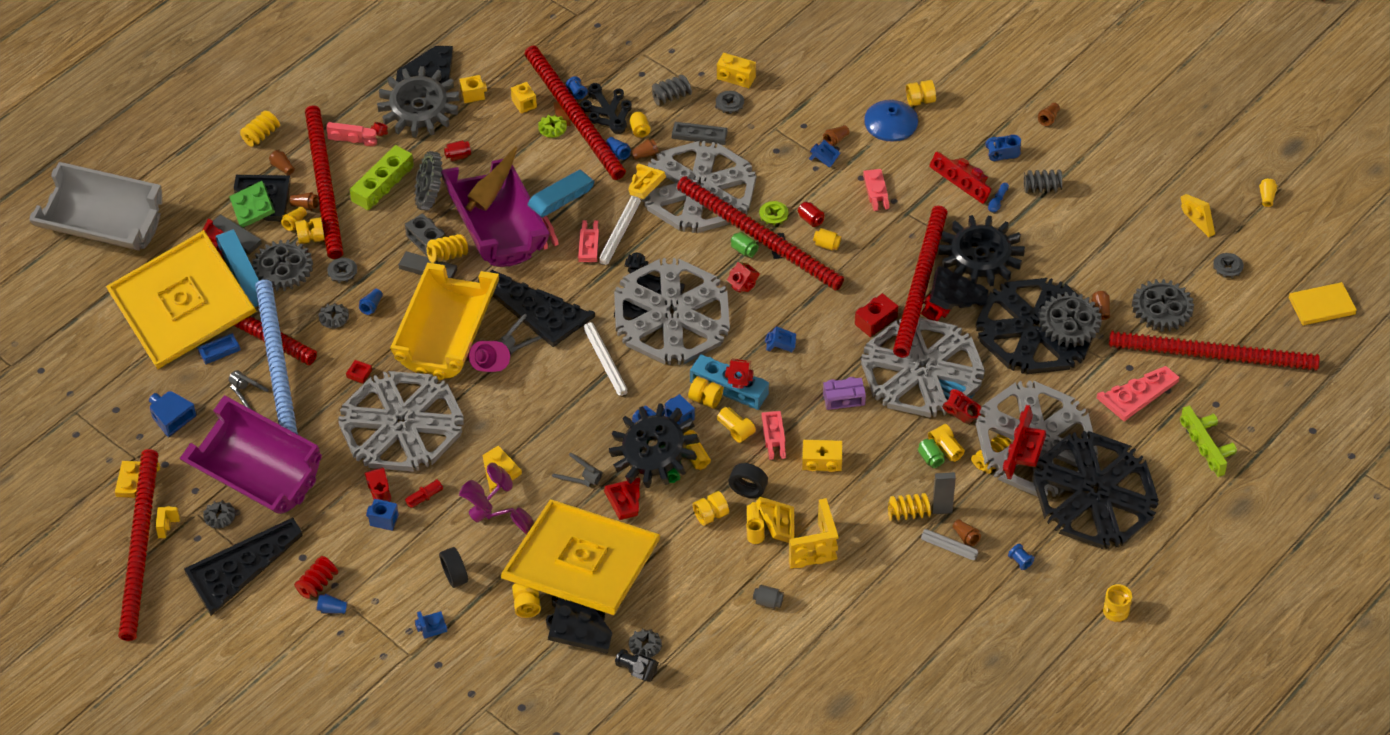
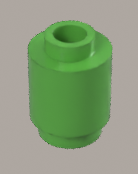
[731,232,759,257]
[918,439,945,468]

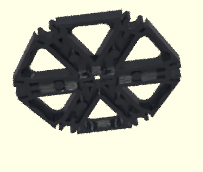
[976,278,1094,374]
[1032,431,1159,549]

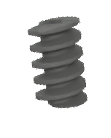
[652,74,692,106]
[1024,169,1062,193]

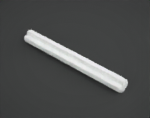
[599,196,641,265]
[584,322,628,396]

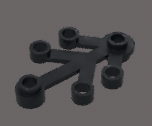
[581,83,632,134]

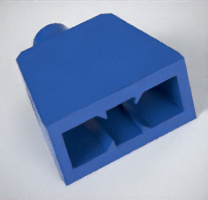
[149,391,196,437]

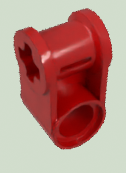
[942,389,981,424]
[365,467,391,502]

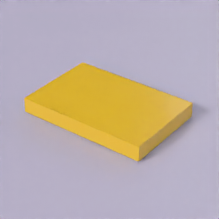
[1288,282,1357,326]

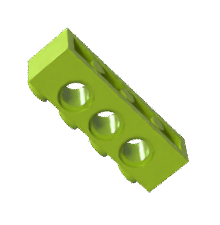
[349,145,414,211]

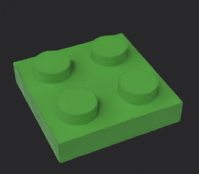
[229,181,275,228]

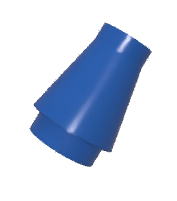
[606,137,631,160]
[359,289,383,315]
[316,594,348,614]

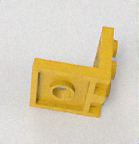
[789,498,839,569]

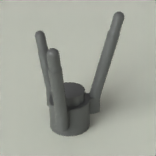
[497,314,542,354]
[229,370,269,410]
[552,453,603,487]

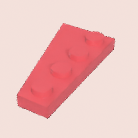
[1097,366,1180,421]

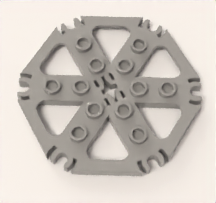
[642,141,756,233]
[614,258,730,365]
[861,318,985,418]
[338,371,464,472]
[976,381,1098,497]

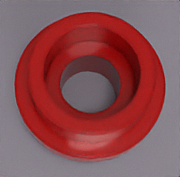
[371,122,388,137]

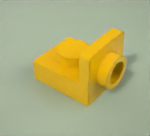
[156,506,180,538]

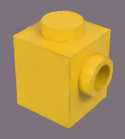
[511,82,537,114]

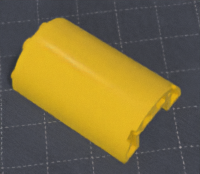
[390,262,499,380]

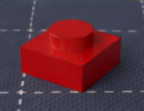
[346,360,373,384]

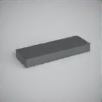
[672,122,728,145]
[213,214,262,255]
[398,251,458,278]
[932,472,956,514]

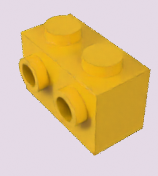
[717,52,756,88]

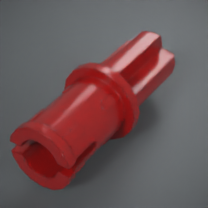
[405,479,443,508]

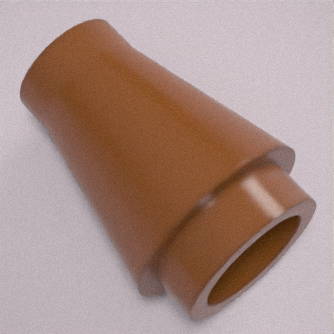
[1038,103,1060,126]
[823,125,850,146]
[631,139,659,160]
[269,150,295,175]
[290,192,318,210]
[1091,291,1110,320]
[952,519,981,547]

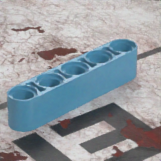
[528,170,595,217]
[216,229,259,308]

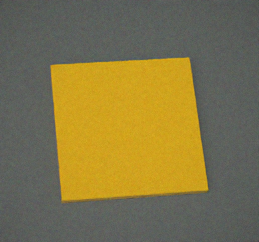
[106,230,257,370]
[501,499,660,615]

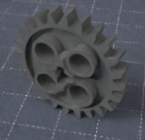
[414,151,443,211]
[252,240,313,291]
[1132,279,1194,332]
[1039,292,1102,347]

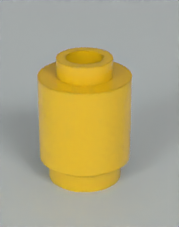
[630,112,651,138]
[813,228,842,251]

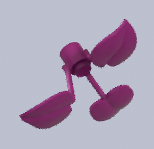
[459,462,534,535]

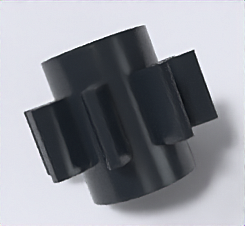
[624,252,649,273]

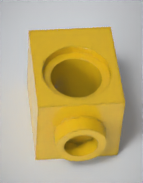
[459,75,487,103]

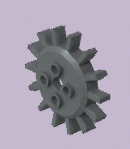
[377,66,460,138]

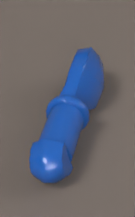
[988,182,1009,213]

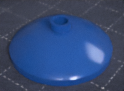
[864,100,918,142]

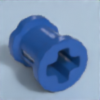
[566,76,588,100]
[1008,543,1035,570]

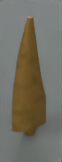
[465,146,518,212]

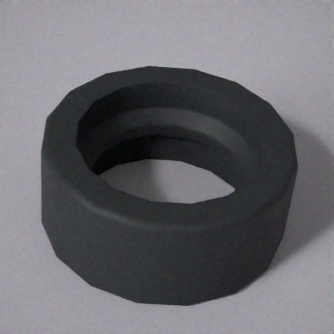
[728,463,768,498]
[439,547,468,588]

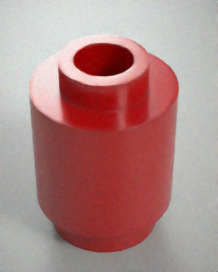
[444,140,471,162]
[798,202,825,227]

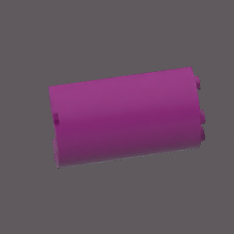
[441,159,550,267]
[179,395,322,514]

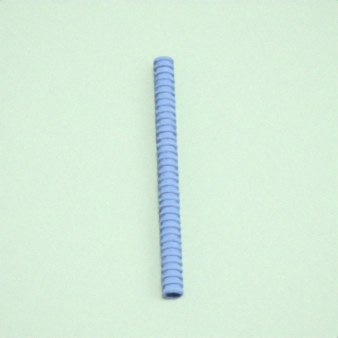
[255,280,298,435]

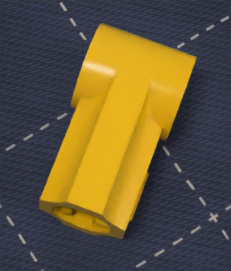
[717,407,756,443]
[928,424,965,462]
[684,430,711,470]
[746,502,765,544]

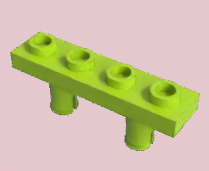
[1180,405,1237,477]

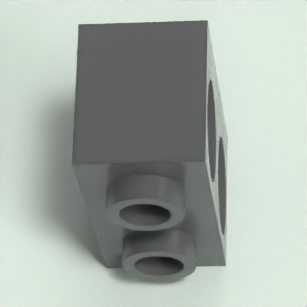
[405,213,446,256]

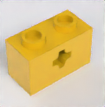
[802,440,842,472]

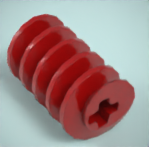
[294,556,339,599]

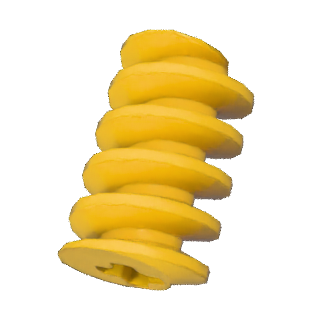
[240,111,280,147]
[426,234,468,263]
[971,434,1012,474]
[888,493,931,521]

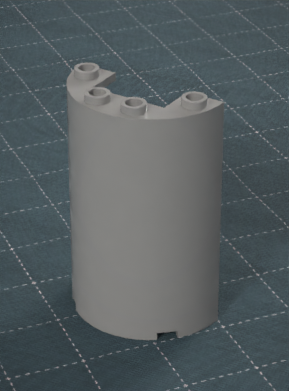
[30,162,162,251]

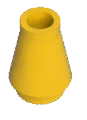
[1259,179,1278,207]
[281,207,307,231]

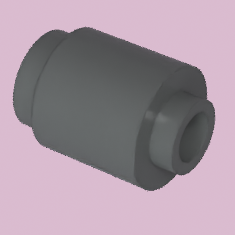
[753,585,784,609]

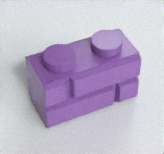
[823,377,866,410]

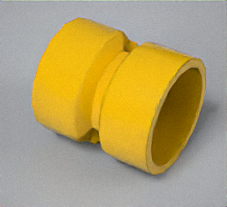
[906,80,936,106]
[295,217,325,245]
[688,376,724,409]
[692,491,729,526]
[512,583,541,618]
[1103,584,1132,622]

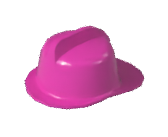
[467,341,510,372]

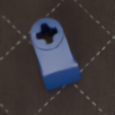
[985,135,1021,161]

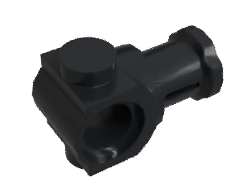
[615,649,659,682]

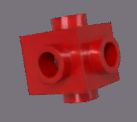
[727,262,761,292]
[920,294,951,321]
[725,358,754,388]

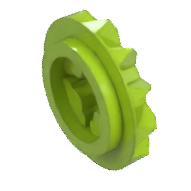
[538,114,567,138]
[759,201,789,226]

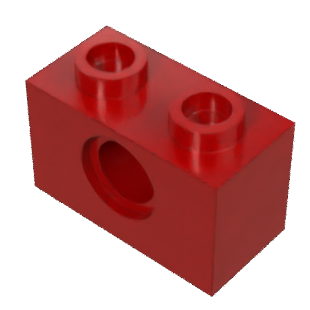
[855,293,898,338]

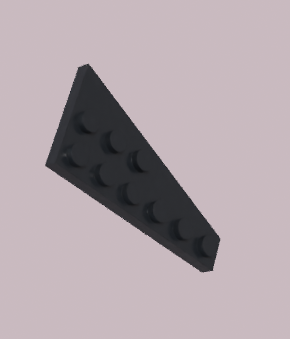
[478,270,595,347]
[184,517,303,616]

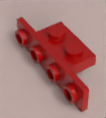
[929,151,992,204]
[1003,405,1047,480]

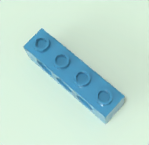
[690,354,769,410]

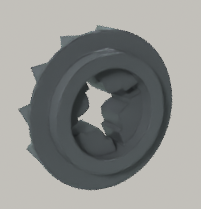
[716,91,744,114]
[1213,253,1244,278]
[327,258,357,283]
[319,303,349,328]
[203,500,235,528]
[629,628,662,658]

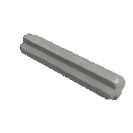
[921,529,978,560]

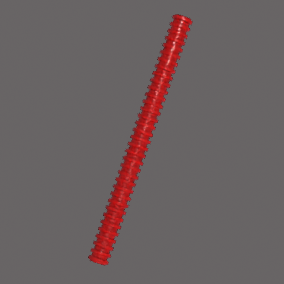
[524,45,626,180]
[305,105,344,259]
[677,176,844,291]
[893,206,948,358]
[233,316,317,365]
[1109,331,1320,371]
[118,449,159,641]

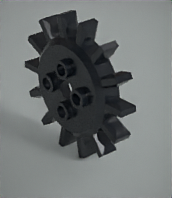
[938,215,1025,287]
[609,403,700,488]

